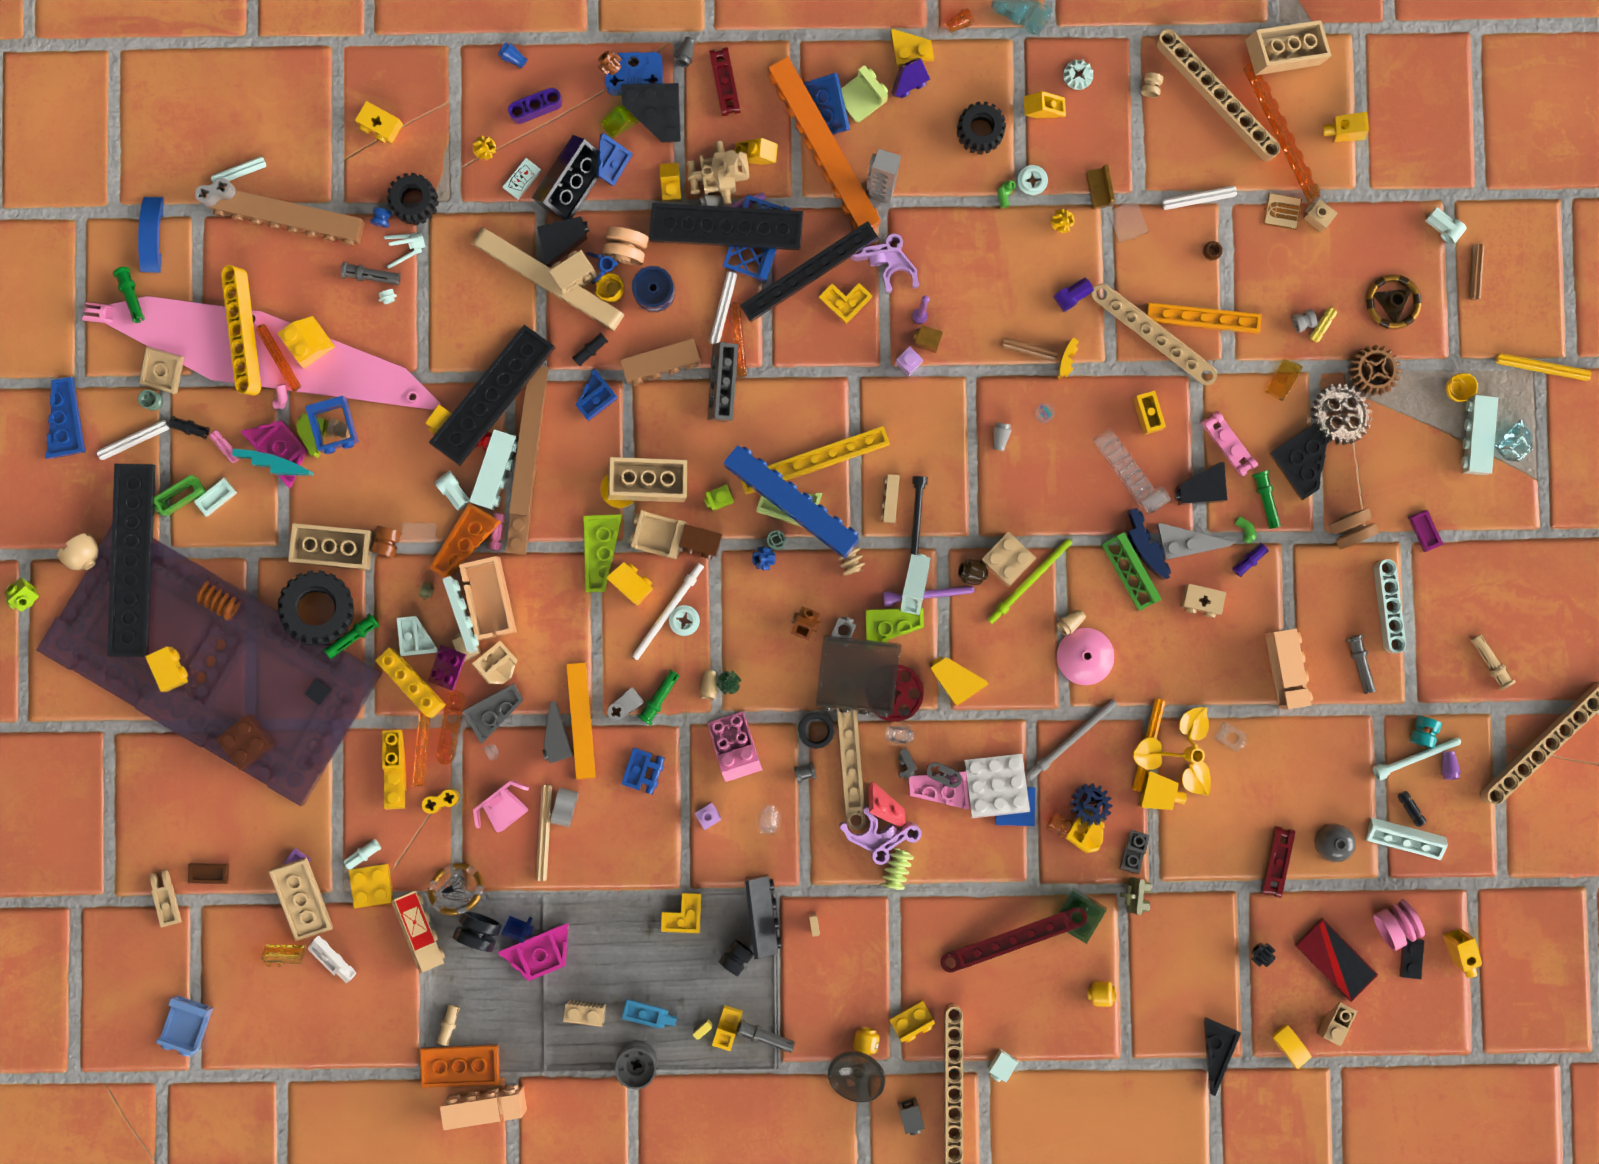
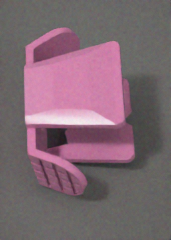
[473,780,529,832]

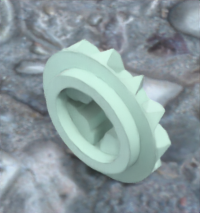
[1063,59,1093,90]
[1017,165,1048,196]
[669,605,700,636]

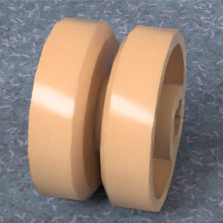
[602,227,649,265]

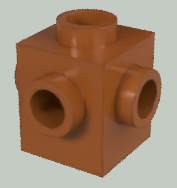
[791,606,820,641]

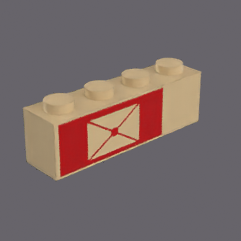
[391,891,445,973]

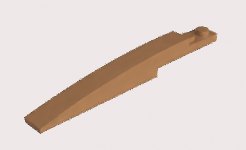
[506,366,549,555]

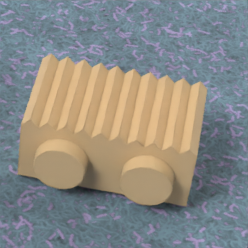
[563,999,606,1027]

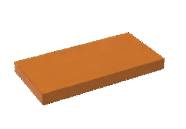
[420,1044,500,1088]

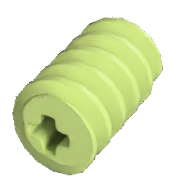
[880,847,914,890]

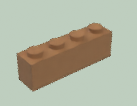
[621,338,701,386]

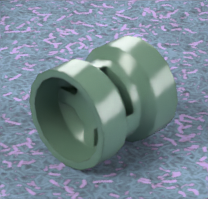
[138,389,163,411]
[767,530,786,551]

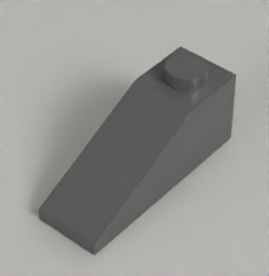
[542,701,574,763]

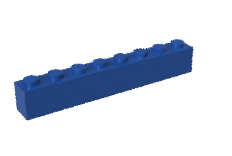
[723,445,859,559]

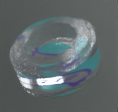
[1035,403,1055,423]

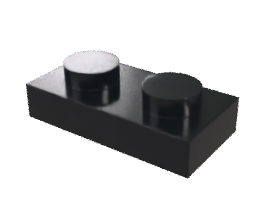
[1400,938,1424,979]

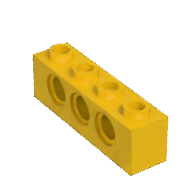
[375,648,446,718]

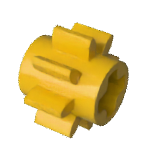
[472,135,496,160]
[1051,209,1074,233]

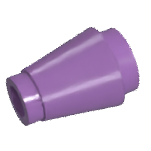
[1441,751,1461,780]

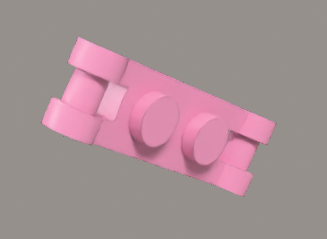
[1201,411,1258,477]

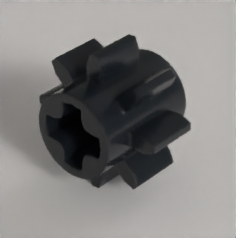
[1251,943,1276,967]

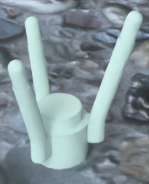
[384,232,426,269]

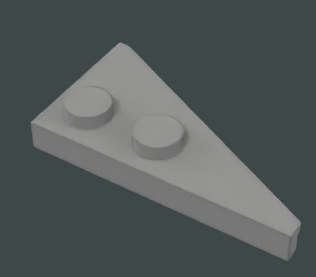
[1157,523,1231,560]

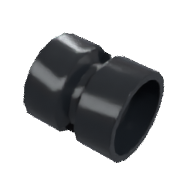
[718,939,754,977]

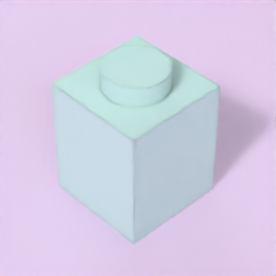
[988,1049,1018,1082]

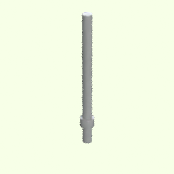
[1026,699,1118,780]

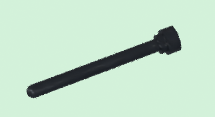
[910,476,928,559]

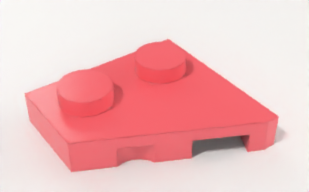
[868,782,905,827]

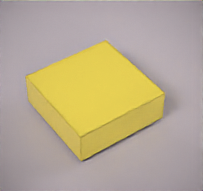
[693,1019,712,1040]

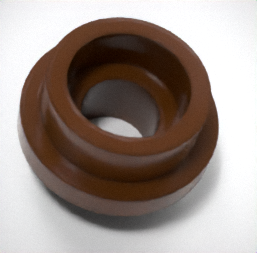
[1203,241,1222,261]

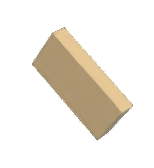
[809,912,820,937]

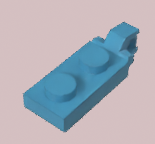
[621,999,677,1028]

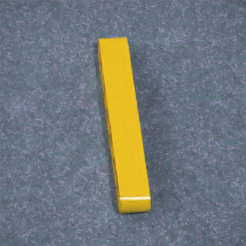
[221,265,261,396]

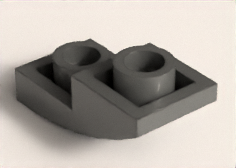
[1119,830,1150,874]

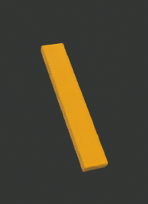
[1146,302,1262,334]
[566,662,596,779]

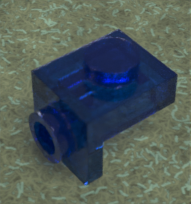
[502,916,534,943]

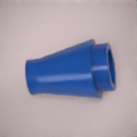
[498,42,528,69]

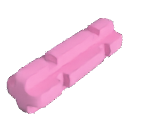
[209,430,239,463]
[489,513,505,551]

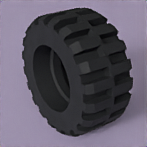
[277,570,354,647]

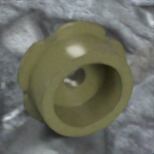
[419,582,434,600]

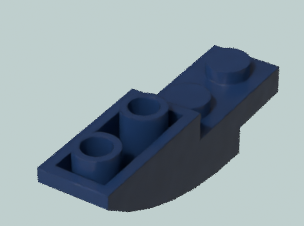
[1126,508,1171,580]

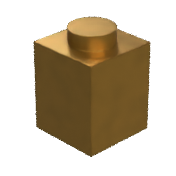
[912,325,943,353]

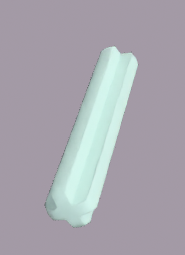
[211,156,266,183]

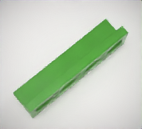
[1101,532,1162,611]

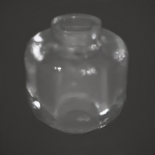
[885,722,915,748]
[755,805,782,835]

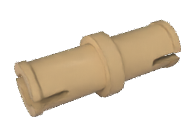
[436,1004,460,1046]

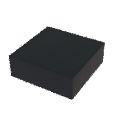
[304,678,332,705]

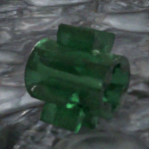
[716,671,741,695]

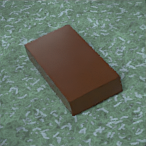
[188,863,229,884]

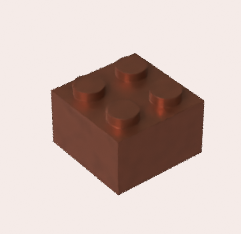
[215,714,277,770]

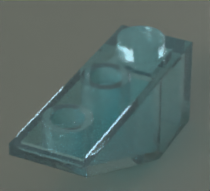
[991,0,1053,36]

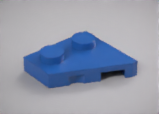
[596,133,633,186]
[576,369,618,421]

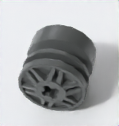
[615,1040,657,1090]

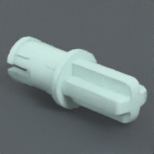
[343,839,381,870]

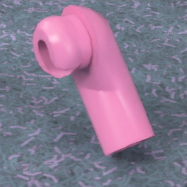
[272,384,288,410]

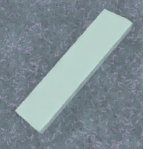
[1366,818,1448,860]

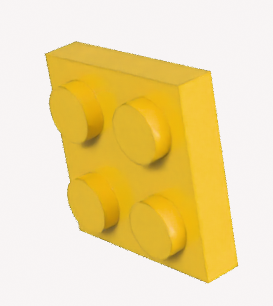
[349,864,393,908]

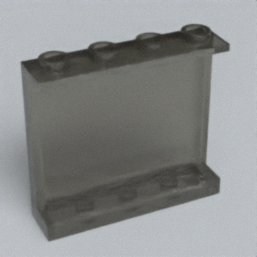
[816,635,901,717]

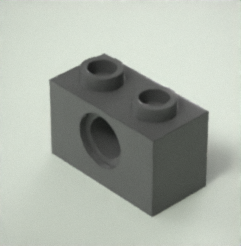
[898,1098,925,1135]

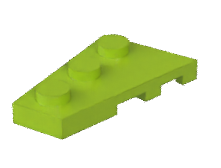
[865,607,924,648]

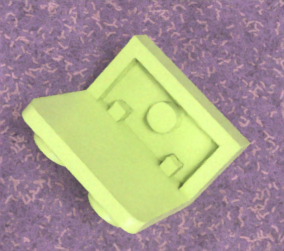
[841,65,888,123]

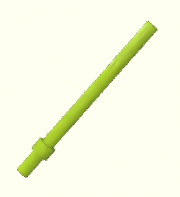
[987,538,1072,624]

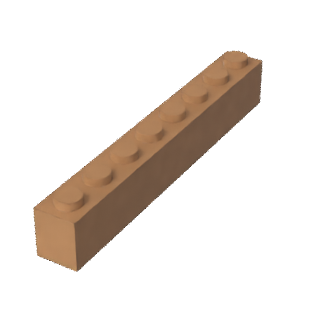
[208,188,365,246]

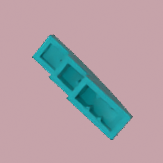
[232,449,314,476]

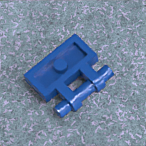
[621,748,665,795]

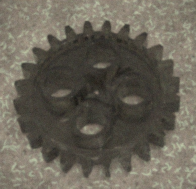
[1310,383,1372,445]

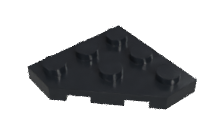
[621,83,681,142]
[1270,421,1329,500]

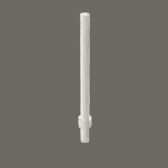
[632,563,704,660]

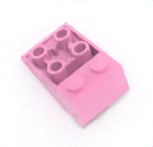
[707,711,762,782]

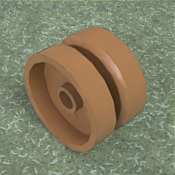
[1329,508,1380,549]

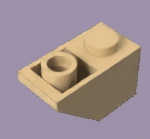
[1317,1002,1358,1046]

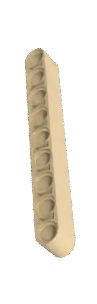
[1156,29,1280,162]
[471,227,624,331]
[1481,682,1599,805]
[944,1003,963,1164]

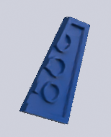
[45,377,86,459]

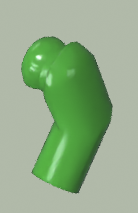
[997,180,1016,208]

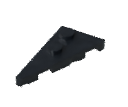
[1204,1017,1241,1096]

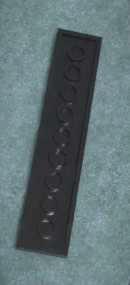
[107,464,156,657]

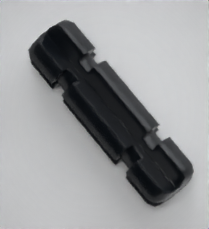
[1398,791,1426,827]

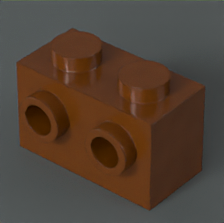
[679,524,723,560]

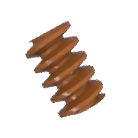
[196,581,241,620]

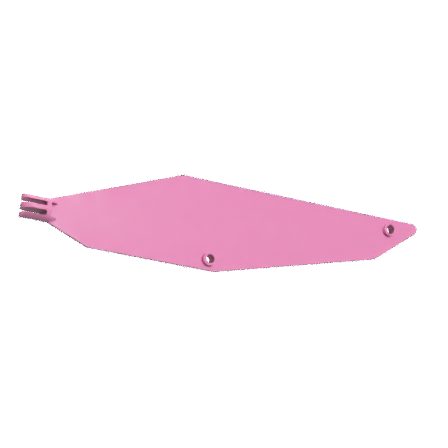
[82,296,441,410]

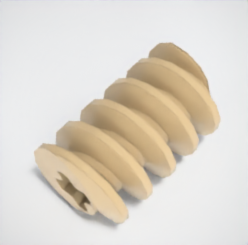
[838,547,865,575]

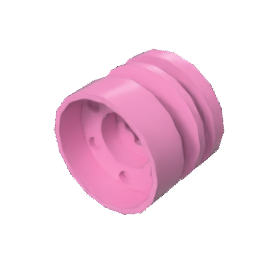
[1373,899,1425,951]

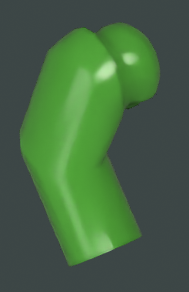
[1234,516,1257,544]

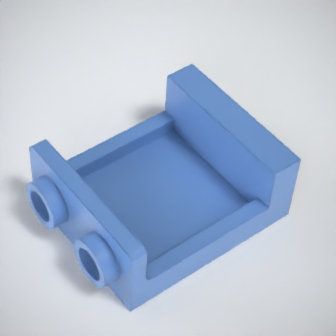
[156,995,213,1056]

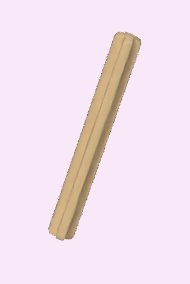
[536,785,552,881]

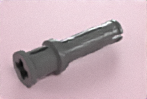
[340,261,401,285]
[1346,635,1376,694]
[736,1019,795,1053]

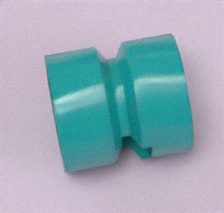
[1409,715,1443,749]

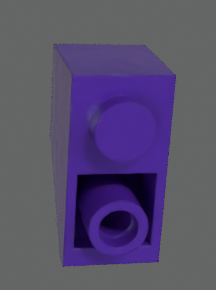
[891,58,930,98]

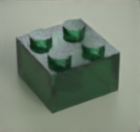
[1057,887,1107,944]

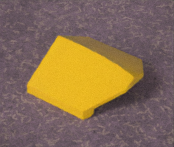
[1065,817,1104,853]

